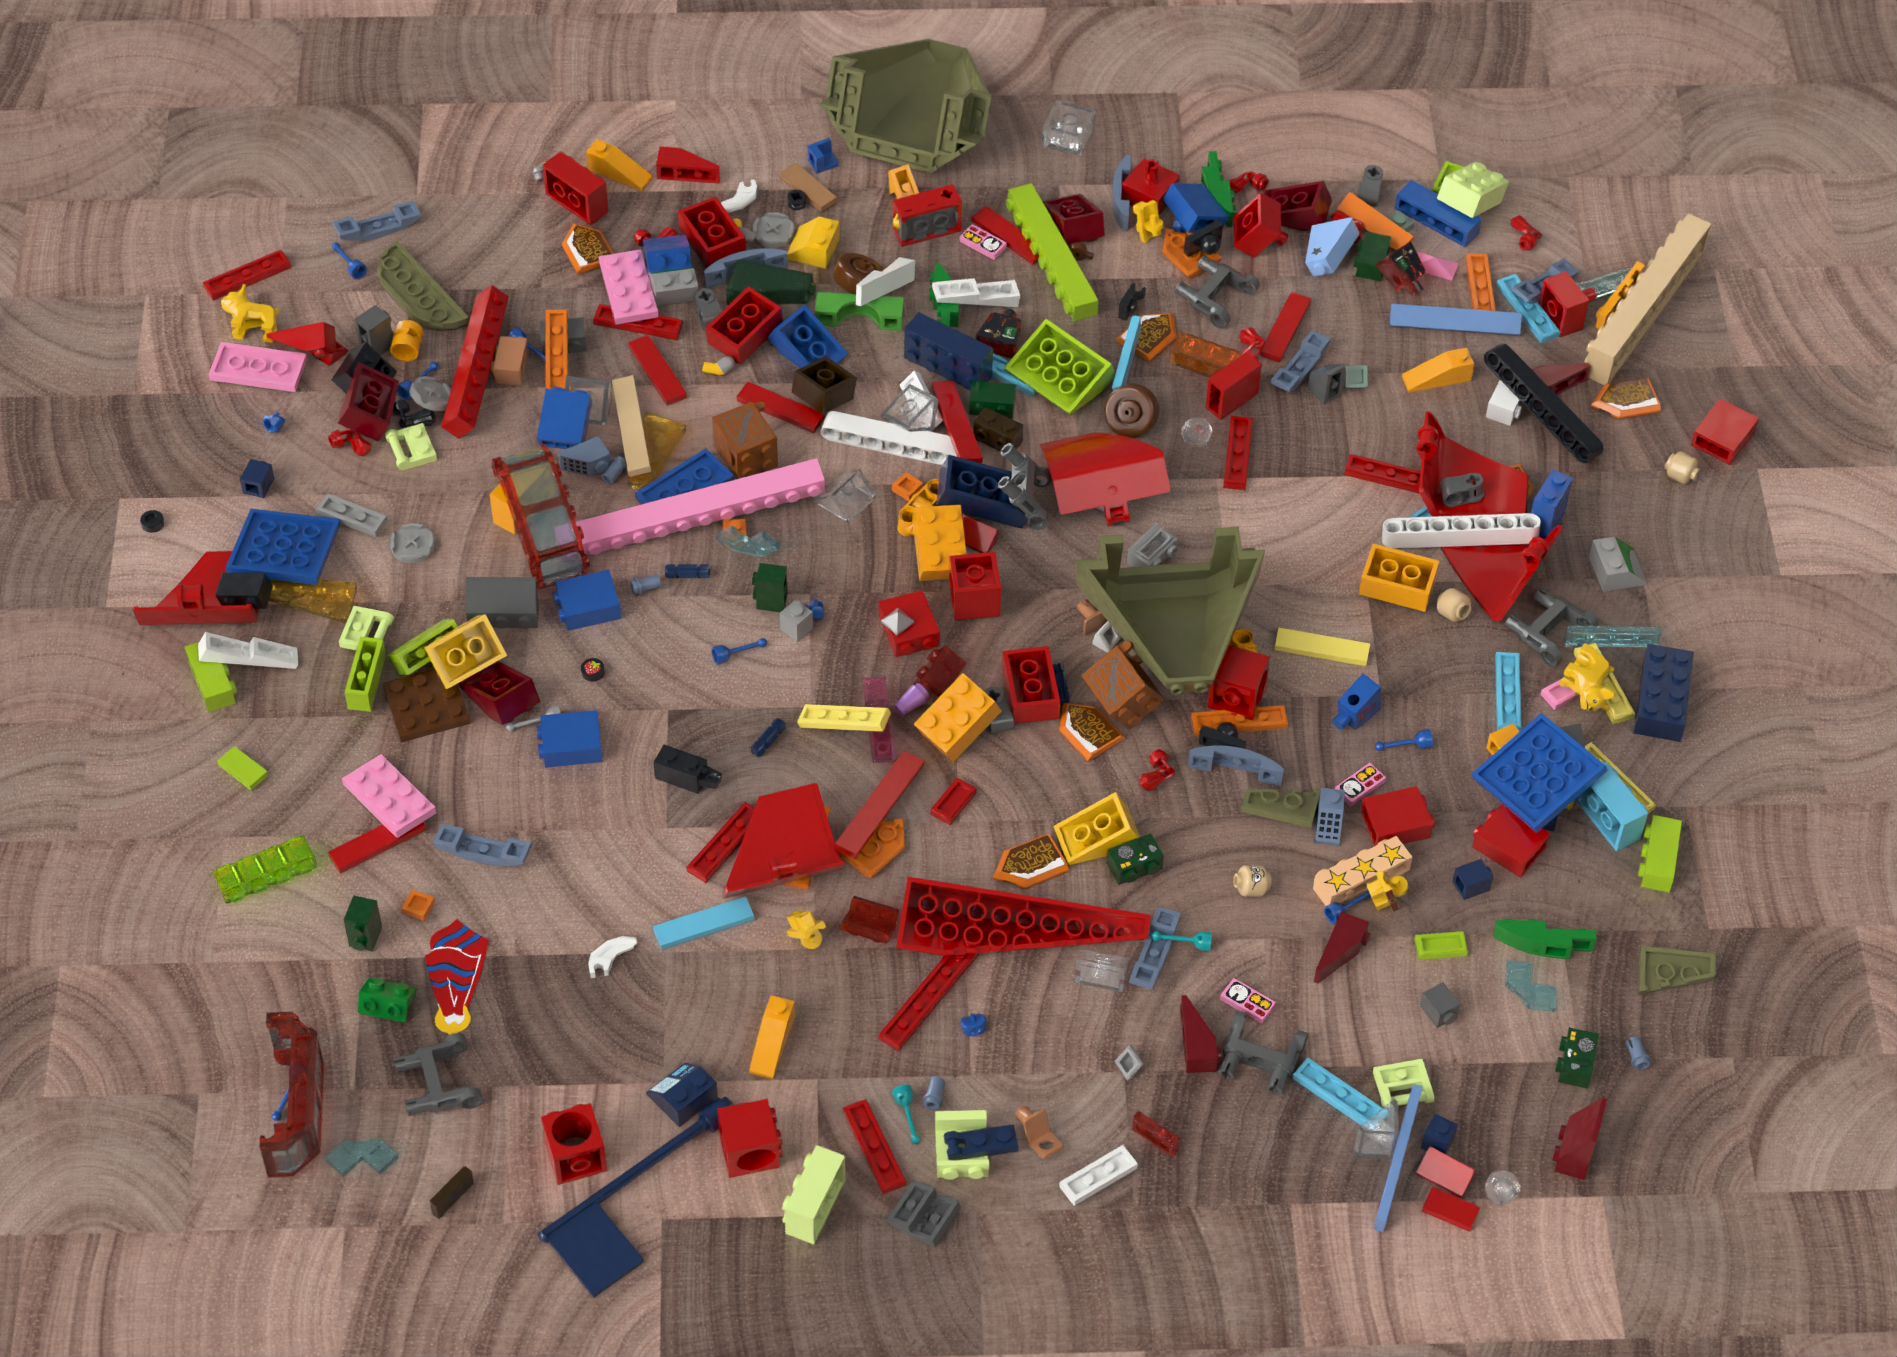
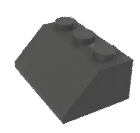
[465,577,539,629]

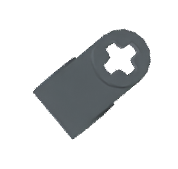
[1357,165,1383,206]
[695,288,723,331]
[1439,473,1484,507]
[984,687,1014,734]

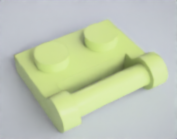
[385,423,437,470]
[339,606,394,650]
[1373,1059,1434,1110]

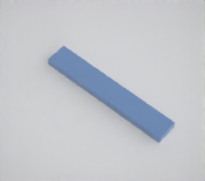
[1389,304,1522,336]
[1374,1084,1423,1232]

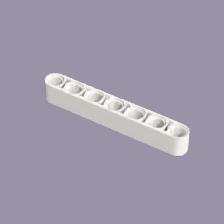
[820,411,957,465]
[1382,513,1541,549]

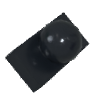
[1184,220,1223,257]
[1199,722,1246,749]

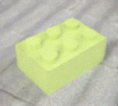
[1437,162,1509,218]
[782,1145,845,1244]

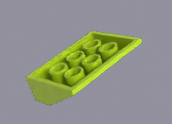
[1004,319,1116,415]

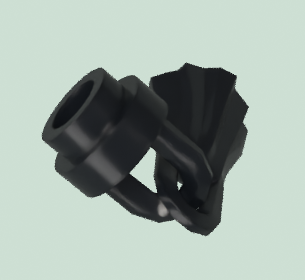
[393,400,436,429]

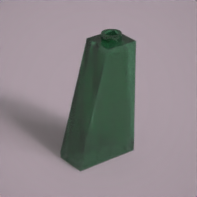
[726,259,816,305]

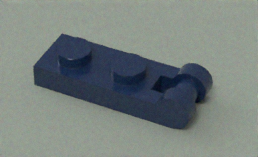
[943,1124,1019,1161]

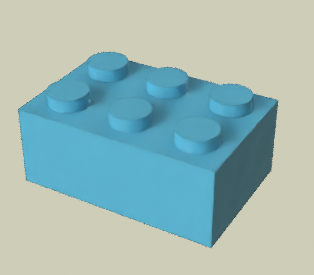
[1575,761,1648,852]

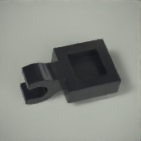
[1118,283,1146,321]

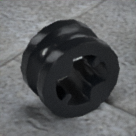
[787,189,806,211]

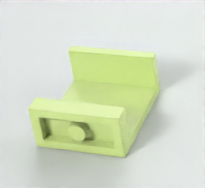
[935,1110,989,1180]

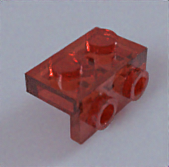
[913,645,966,697]
[840,896,899,944]

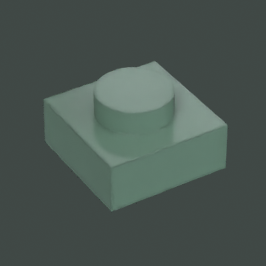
[1388,211,1414,232]
[1344,365,1368,388]

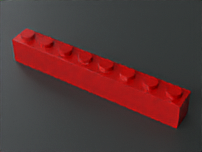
[441,285,509,439]

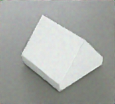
[1092,621,1122,652]

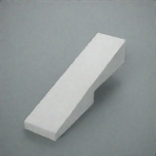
[856,257,915,306]
[932,278,1020,307]
[198,632,298,669]

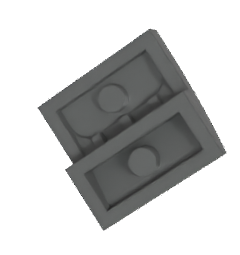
[887,1180,961,1247]

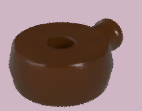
[1068,242,1094,261]

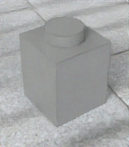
[780,600,813,642]

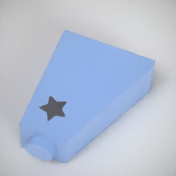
[1305,217,1359,277]

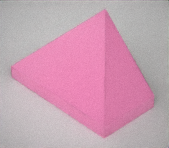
[1411,252,1459,281]

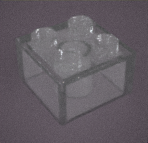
[1042,100,1096,156]

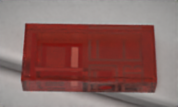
[1132,1111,1180,1157]

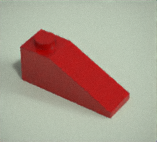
[656,146,720,184]
[266,322,336,358]

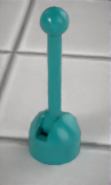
[1152,931,1212,952]
[892,1085,921,1144]

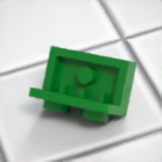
[358,978,417,1022]

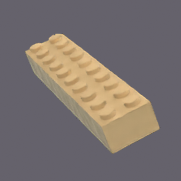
[1584,213,1711,385]

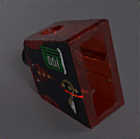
[1375,241,1426,296]
[976,309,1021,359]

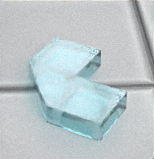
[716,525,780,557]
[1505,960,1556,1012]
[325,1139,399,1177]

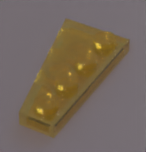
[627,411,686,490]
[269,579,357,624]

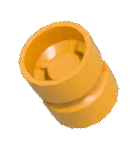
[390,320,424,362]

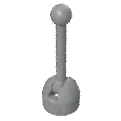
[506,705,561,732]

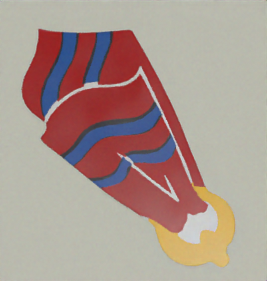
[425,919,489,1035]

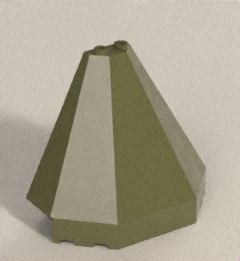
[819,39,991,173]
[1075,526,1265,695]

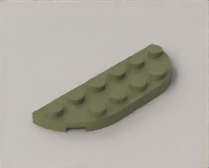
[378,241,469,329]

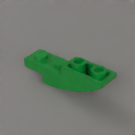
[1201,151,1236,227]
[929,263,959,327]
[1493,919,1596,959]

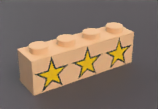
[1313,836,1412,906]

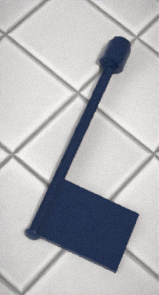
[538,1096,733,1298]

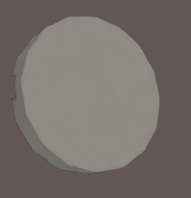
[753,212,795,248]
[409,376,451,411]
[389,523,436,564]

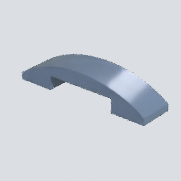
[1112,155,1131,231]
[333,201,421,241]
[704,248,788,288]
[1512,258,1579,304]
[1270,330,1331,392]
[1188,746,1284,786]
[433,824,532,866]
[1129,907,1181,990]

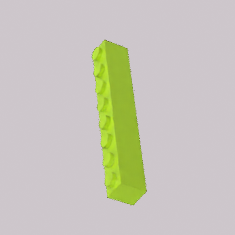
[1006,183,1098,322]

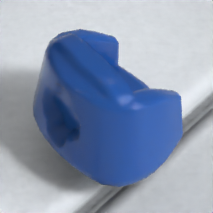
[262,412,285,433]
[805,599,824,620]
[960,1013,987,1036]

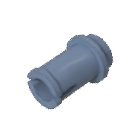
[601,456,627,485]
[630,574,661,595]
[1625,1036,1651,1070]
[923,1076,945,1110]

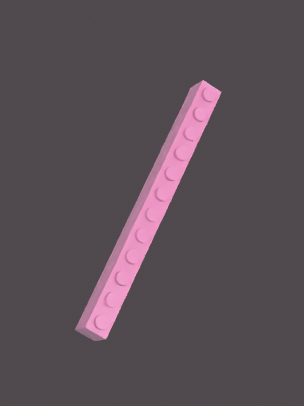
[554,458,825,562]

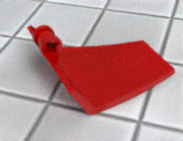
[1416,411,1529,517]
[1040,432,1171,527]
[1440,524,1564,622]
[133,551,259,625]
[723,783,845,899]

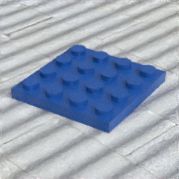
[226,509,340,585]
[1471,713,1608,833]

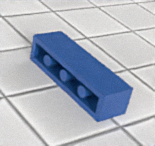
[1395,180,1482,247]

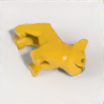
[221,284,280,343]
[1559,644,1615,712]

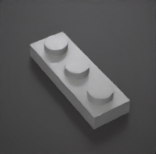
[316,493,388,537]

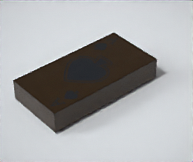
[430,1166,474,1219]

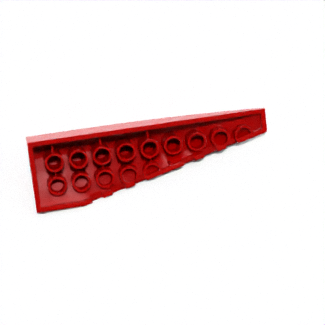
[896,877,1151,956]

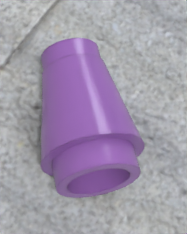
[894,683,930,716]

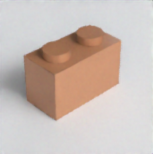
[490,336,528,386]

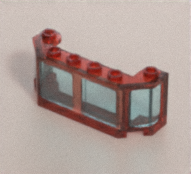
[491,444,590,590]
[259,1011,324,1178]

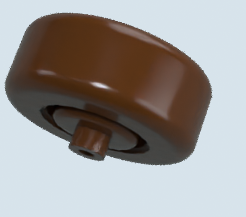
[833,253,884,294]
[1104,384,1159,438]

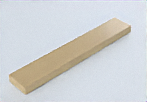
[612,375,652,477]

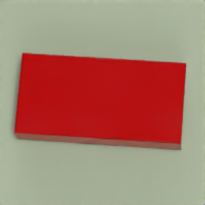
[930,778,977,825]
[1422,1187,1480,1232]

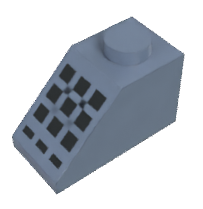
[558,436,611,477]
[1315,788,1345,846]

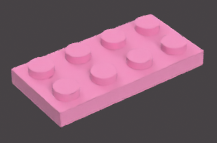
[599,249,658,325]
[209,342,307,392]
[342,754,437,838]

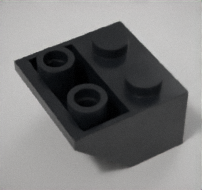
[332,342,397,394]

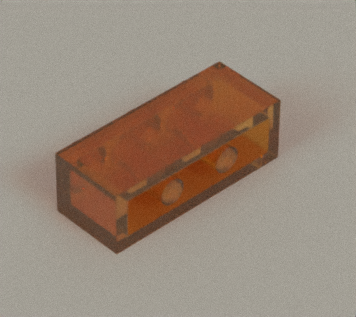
[1170,331,1242,378]

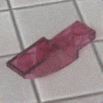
[862,676,896,763]

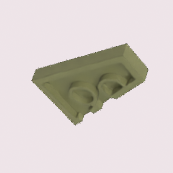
[1241,789,1321,828]
[1638,946,1716,995]

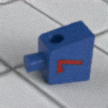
[1332,673,1381,730]

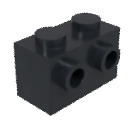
[215,573,273,609]

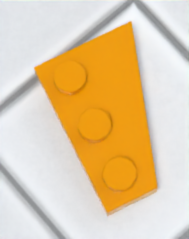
[1595,261,1645,329]

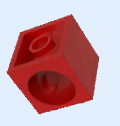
[949,552,1001,621]
[1208,645,1270,721]
[717,1098,783,1178]
[541,1103,607,1185]

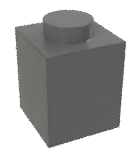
[1420,982,1460,1028]

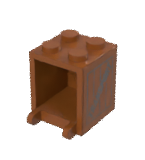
[712,401,778,479]
[1081,641,1165,730]

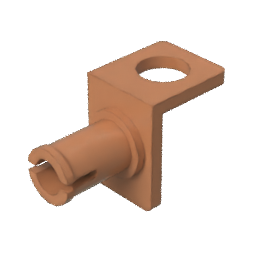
[1077,599,1122,637]
[1015,1106,1064,1159]

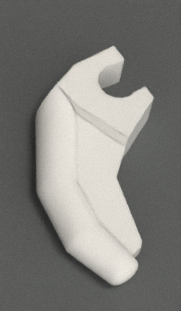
[721,180,757,213]
[588,936,637,978]

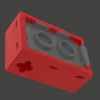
[893,184,962,247]

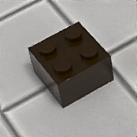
[792,356,857,414]

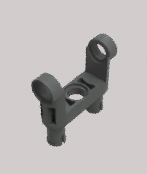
[1175,255,1260,329]
[998,443,1051,530]
[1505,587,1599,667]
[1218,1010,1308,1095]
[394,1033,483,1116]

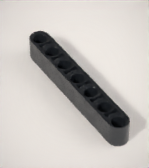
[1484,343,1604,463]

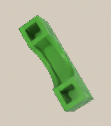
[815,292,904,331]

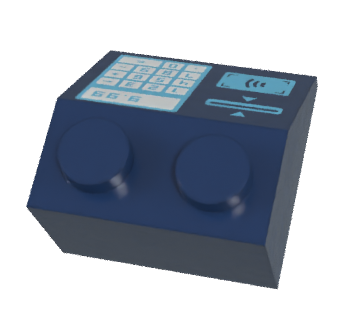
[646,1063,718,1127]

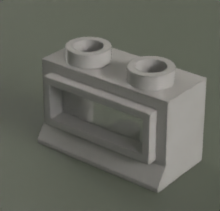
[1127,523,1178,567]

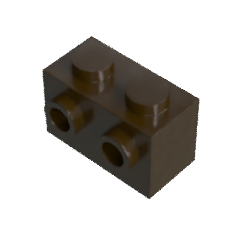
[973,407,1024,451]

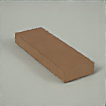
[780,163,837,212]

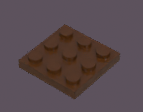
[383,669,470,742]

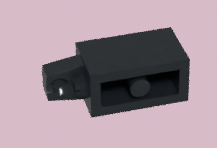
[653,744,722,794]

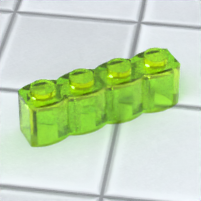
[213,835,317,904]

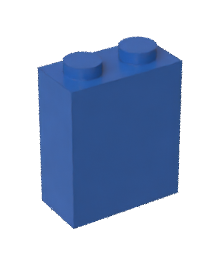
[1163,183,1229,233]
[643,234,692,272]
[536,387,593,449]
[1531,469,1573,539]
[552,570,621,631]
[536,710,602,768]

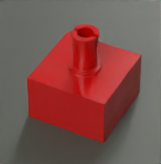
[1121,158,1180,215]
[1234,193,1288,258]
[1539,271,1597,338]

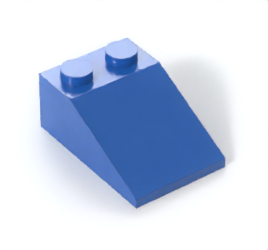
[767,304,848,368]

